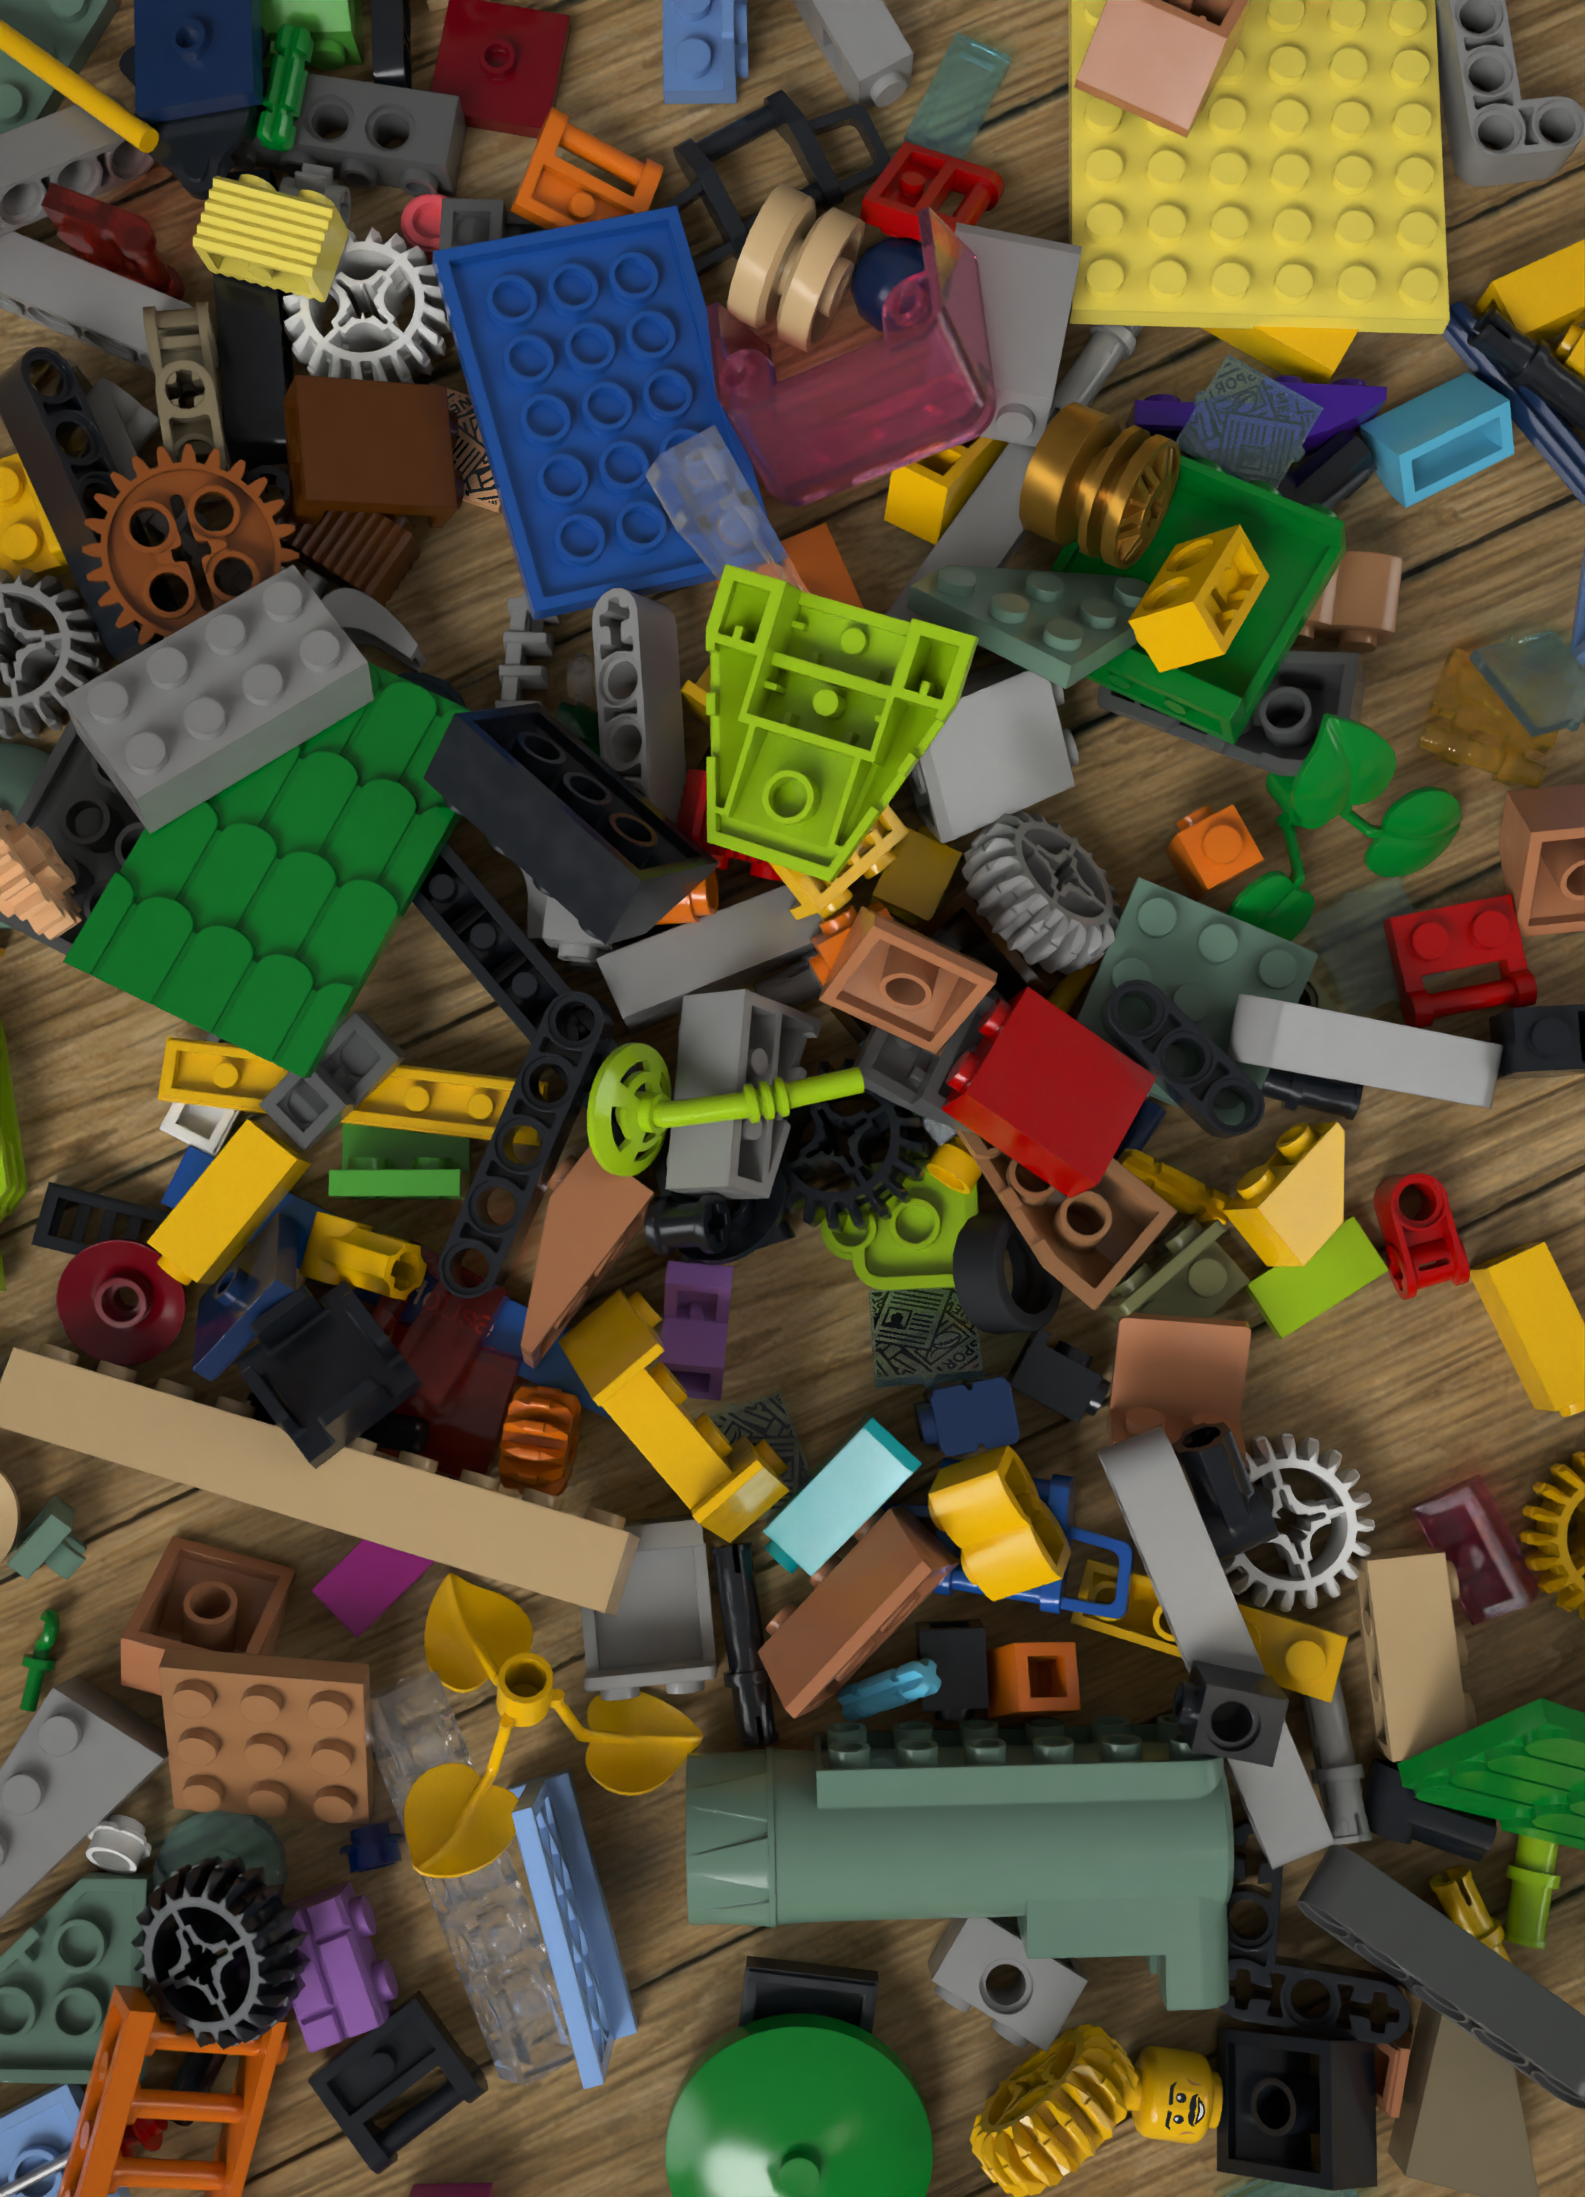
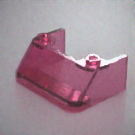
[707,206,997,507]

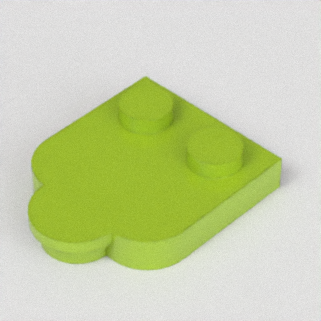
[821,1159,980,1291]

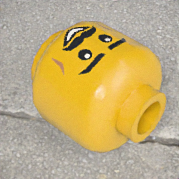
[1126,2045,1223,2144]

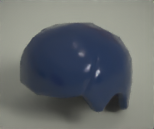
[851,236,945,335]

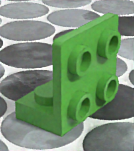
[328,1072,471,1200]

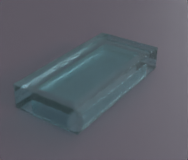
[904,32,1011,160]

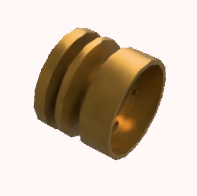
[1019,402,1181,570]

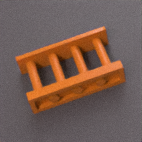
[57,1985,289,2197]

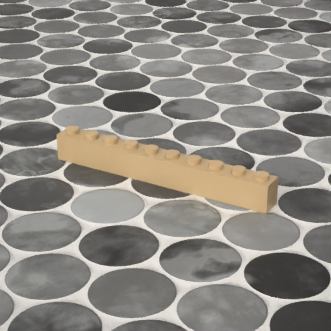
[0,1343,640,1616]

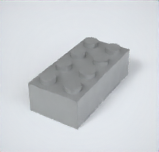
[62,565,374,834]

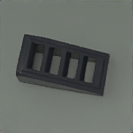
[31,1182,171,1255]

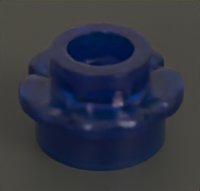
[339,1822,404,1874]

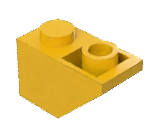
[1222,1122,1345,1267]

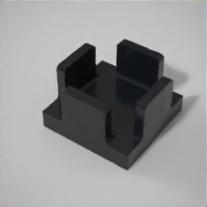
[235,1281,425,1469]

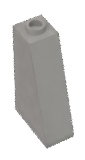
[596,885,840,1035]

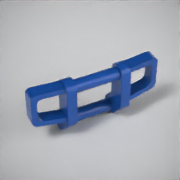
[880,1458,1135,1619]

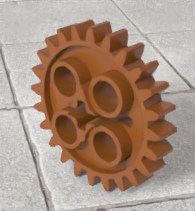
[82,444,299,646]

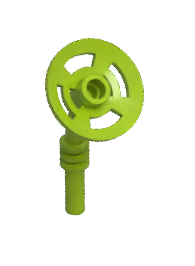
[587,1042,864,1177]

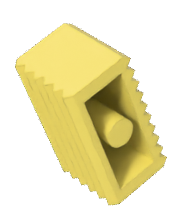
[193,174,349,303]

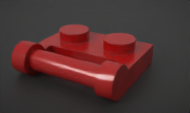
[860,141,1004,262]
[1382,894,1538,1028]

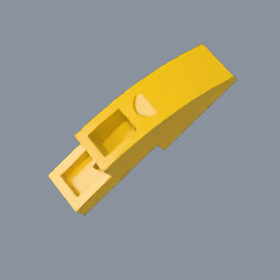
[1070,1559,1349,1703]

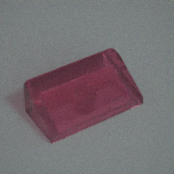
[1412,1475,1539,1626]

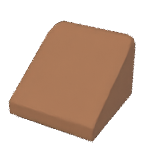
[1375,2030,1413,2118]

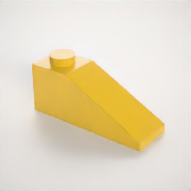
[884,426,1010,545]

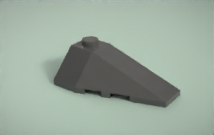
[1097,651,1365,776]

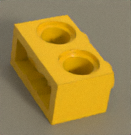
[1128,524,1270,673]

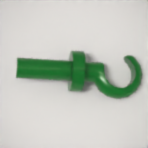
[20,1608,60,1712]

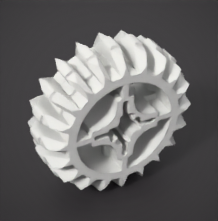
[283,227,451,384]
[1221,1433,1376,1612]

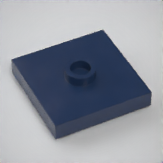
[134,0,263,124]
[192,1212,298,1381]

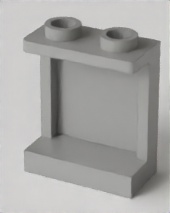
[581,1514,718,1701]

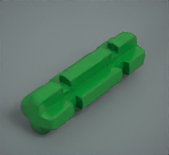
[256,23,314,152]

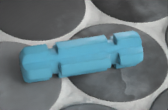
[837,1658,941,1722]

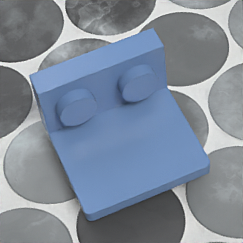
[663,0,748,104]

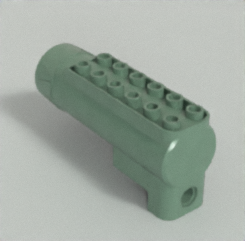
[686,1714,1234,2011]

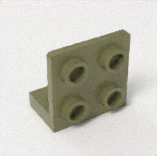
[1100,1218,1250,1326]

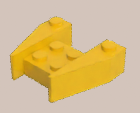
[558,1288,790,1543]

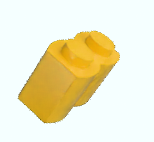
[928,1445,1071,1601]

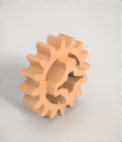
[0,808,82,941]

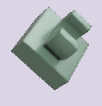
[6,1494,87,1580]

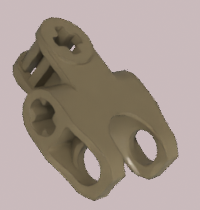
[143,302,232,505]

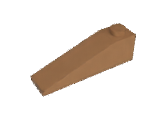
[955,1129,1177,1310]

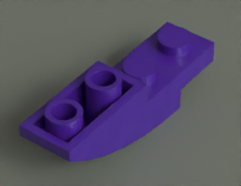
[1126,376,1387,473]

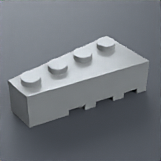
[0,1675,169,1923]

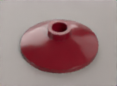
[56,1238,187,1366]

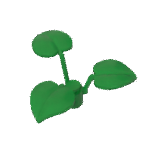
[1225,713,1463,941]

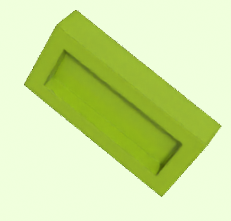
[1244,1216,1389,1339]

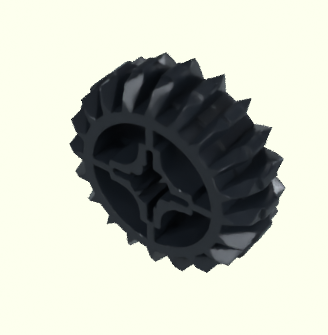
[779,1058,931,1232]
[131,1855,311,2050]

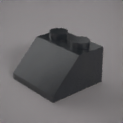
[1217,2028,1377,2191]

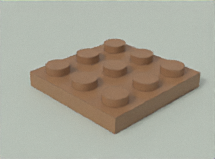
[159,1647,375,1825]

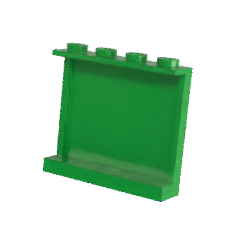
[1050,436,1346,745]

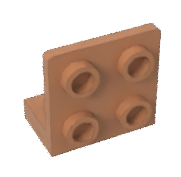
[1107,1312,1251,1465]

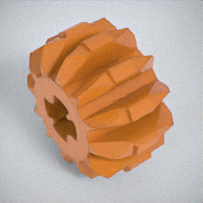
[498,1385,582,1496]

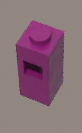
[311,1473,456,1638]

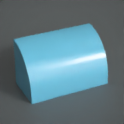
[1360,372,1514,508]

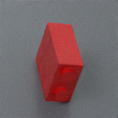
[941,986,1157,1198]

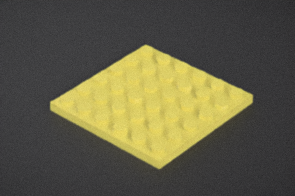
[1068,0,1450,334]

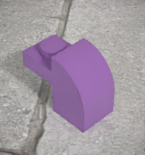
[658,1260,733,1401]

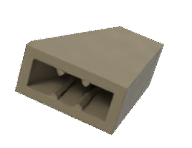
[1388,2001,1540,2197]

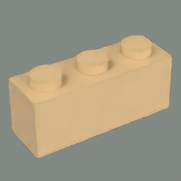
[1351,1546,1477,1762]

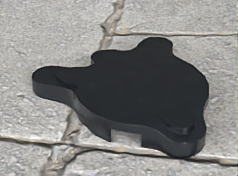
[119,26,271,200]

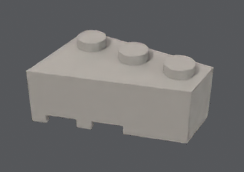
[665,989,823,1200]

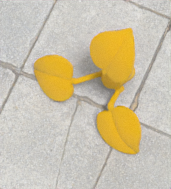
[404,1573,703,1878]

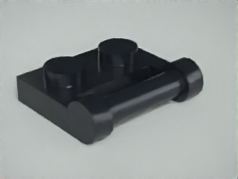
[308,1990,488,2174]

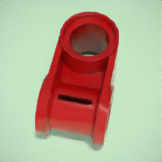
[1373,1173,1470,1300]

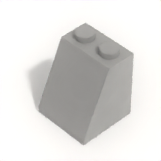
[917,223,1082,447]
[908,661,1079,844]

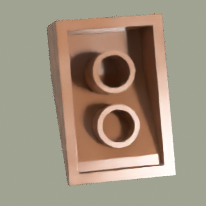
[521,1146,654,1370]

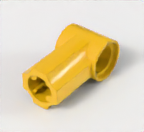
[298,1211,427,1300]

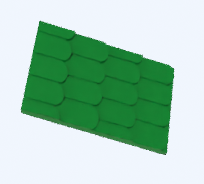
[63,661,471,1078]

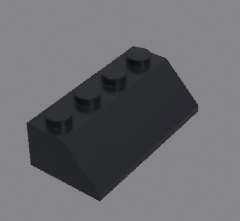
[423,703,718,945]

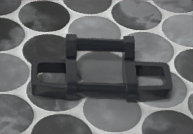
[660,89,891,277]

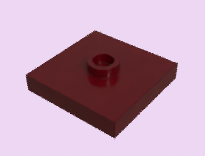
[430,0,571,139]

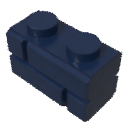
[913,1373,1020,1457]

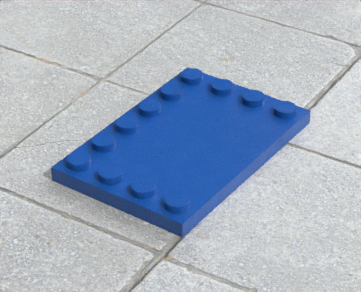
[433,206,779,621]

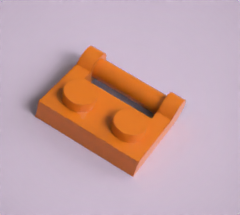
[510,106,664,230]

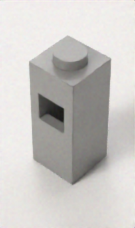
[791,0,914,110]

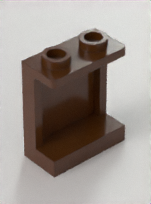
[283,375,464,528]

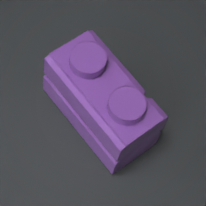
[285,1881,398,2053]

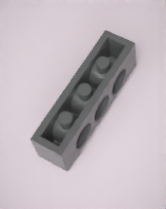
[230,66,467,197]

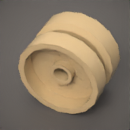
[727,183,865,353]

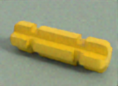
[1117,1149,1232,1225]

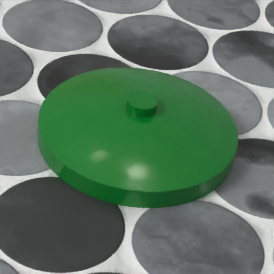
[665,2014,933,2197]

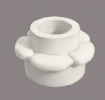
[86,1815,152,1874]

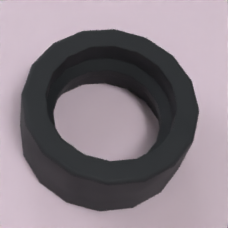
[953,1209,1063,1334]

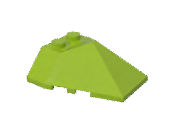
[706,564,979,882]

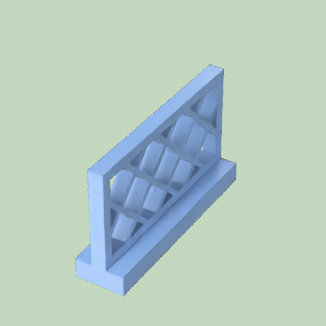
[506,1768,638,2090]

